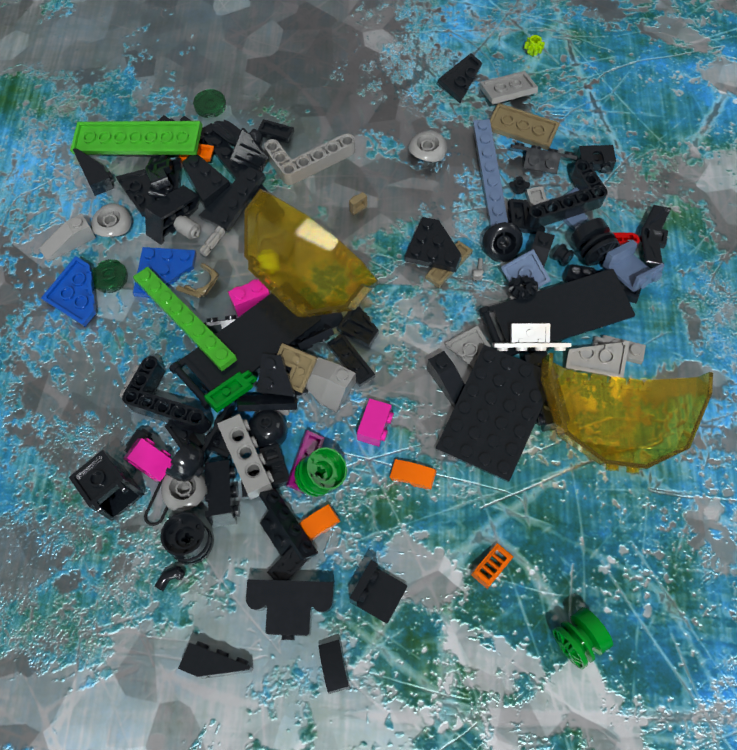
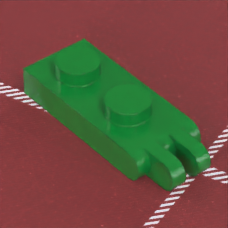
[204,370,257,413]

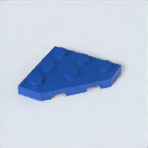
[133,247,197,298]
[41,256,97,327]

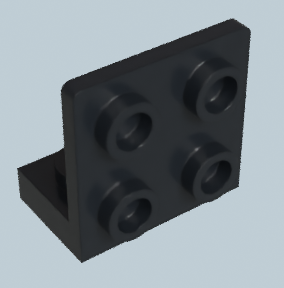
[349,560,407,624]

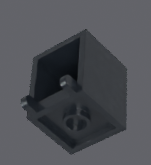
[69,450,145,521]

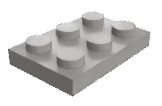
[480,71,538,104]

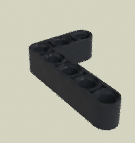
[526,159,608,229]
[122,356,211,434]

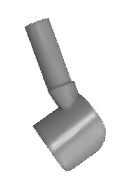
[472,258,484,281]

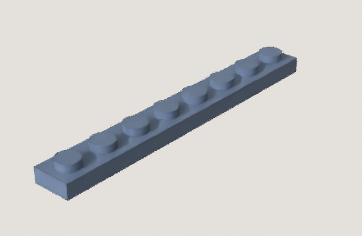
[473,119,508,227]

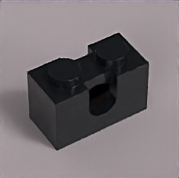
[576,145,616,173]

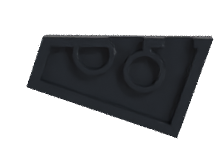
[437,53,482,103]
[115,169,157,217]

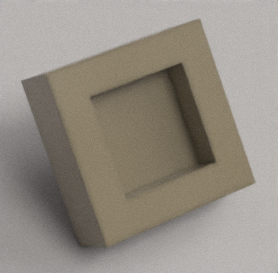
[349,192,367,215]

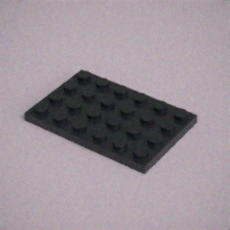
[435,345,557,482]

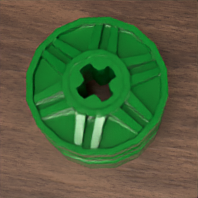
[294,447,347,497]
[552,607,613,669]

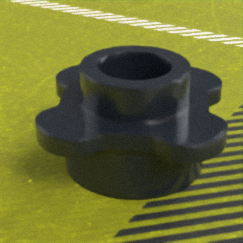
[509,176,530,194]

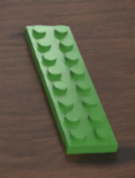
[70,121,203,155]

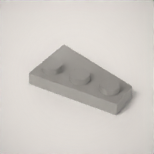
[445,326,492,368]
[564,341,630,379]

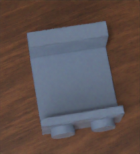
[602,240,665,292]

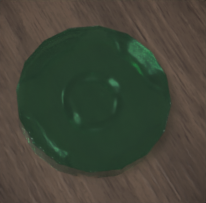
[193,89,226,118]
[92,259,128,293]

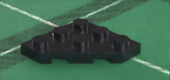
[405,217,462,272]

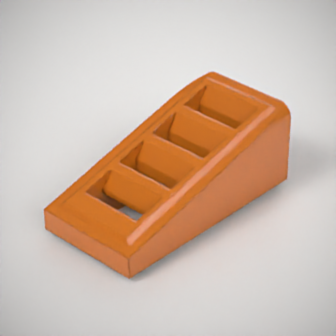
[471,543,514,589]

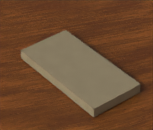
[490,103,560,150]

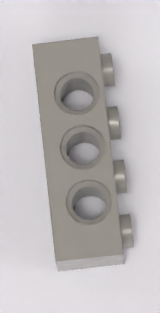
[217,414,274,500]

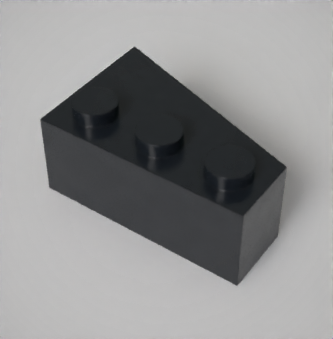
[182,154,230,210]
[145,185,199,245]
[205,460,240,528]

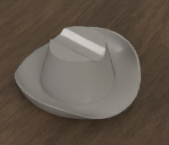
[408,130,447,162]
[91,203,132,237]
[161,474,207,512]

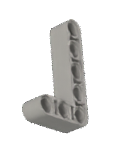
[264,133,355,185]

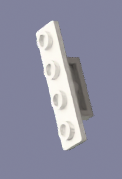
[492,323,571,351]

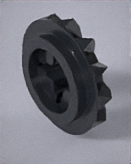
[508,275,538,299]

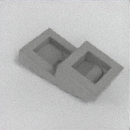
[525,186,550,208]

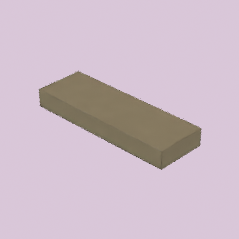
[425,241,473,288]

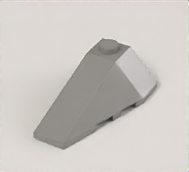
[291,352,356,413]

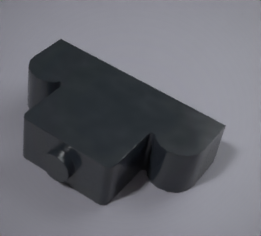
[246,579,335,640]

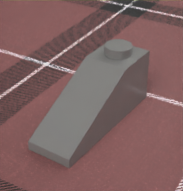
[39,214,96,262]

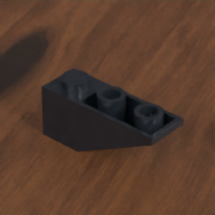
[178,641,253,679]

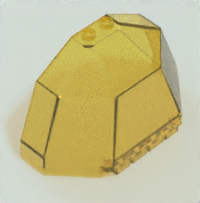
[244,189,380,318]
[541,353,713,473]

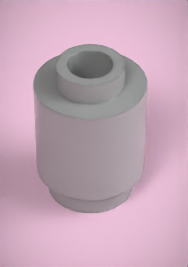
[174,215,201,240]

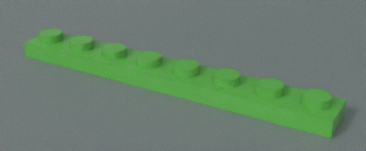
[133,267,237,371]

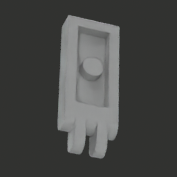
[592,335,646,365]

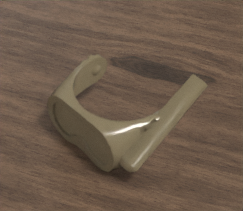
[176,263,219,298]

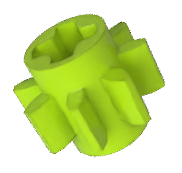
[524,35,545,56]

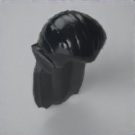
[211,120,263,146]

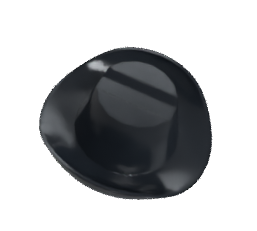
[482,222,523,262]

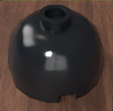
[248,410,288,449]
[166,439,206,482]

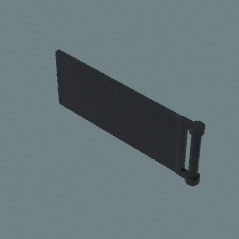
[478,269,635,356]
[169,283,321,409]

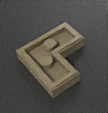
[277,343,318,394]

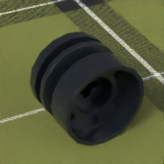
[571,218,620,266]
[160,512,214,565]

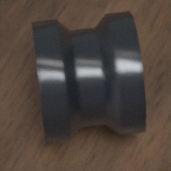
[552,244,575,266]

